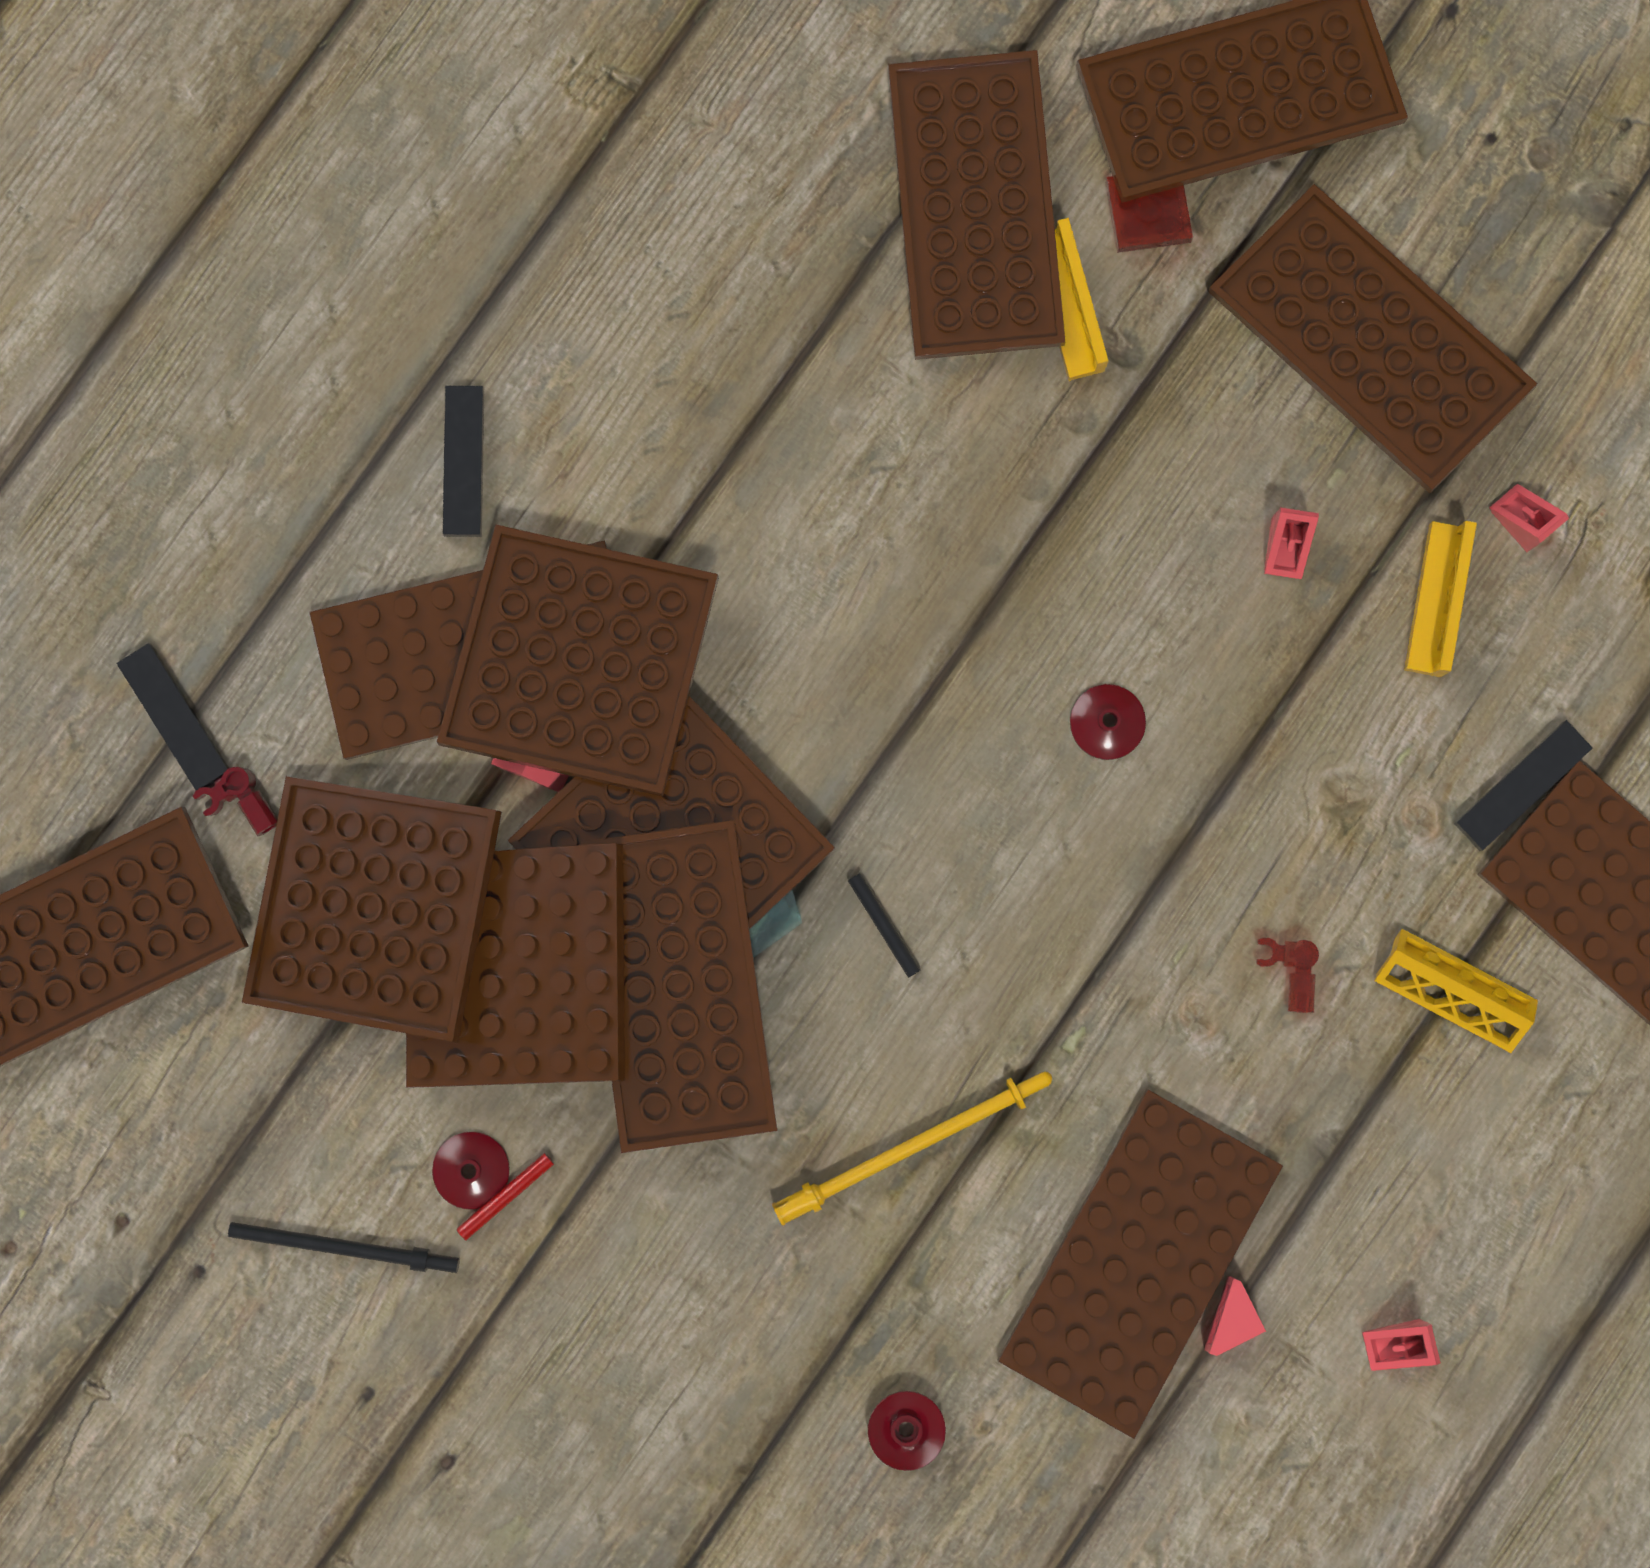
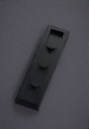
[443,386,484,537]
[116,643,229,790]
[1454,720,1593,851]

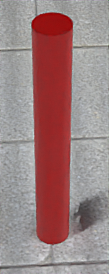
[456,1153,554,1241]

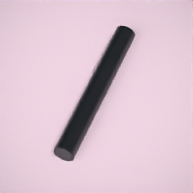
[848,873,921,978]

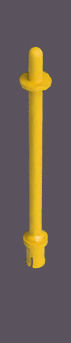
[772,1072,1052,1226]

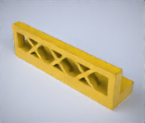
[1055,218,1108,381]
[1404,521,1477,677]
[1375,929,1538,1053]

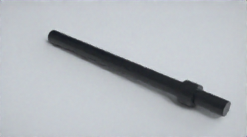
[228,1222,460,1273]

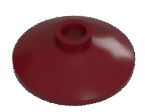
[1070,684,1146,760]
[432,1132,510,1209]
[868,1391,946,1471]

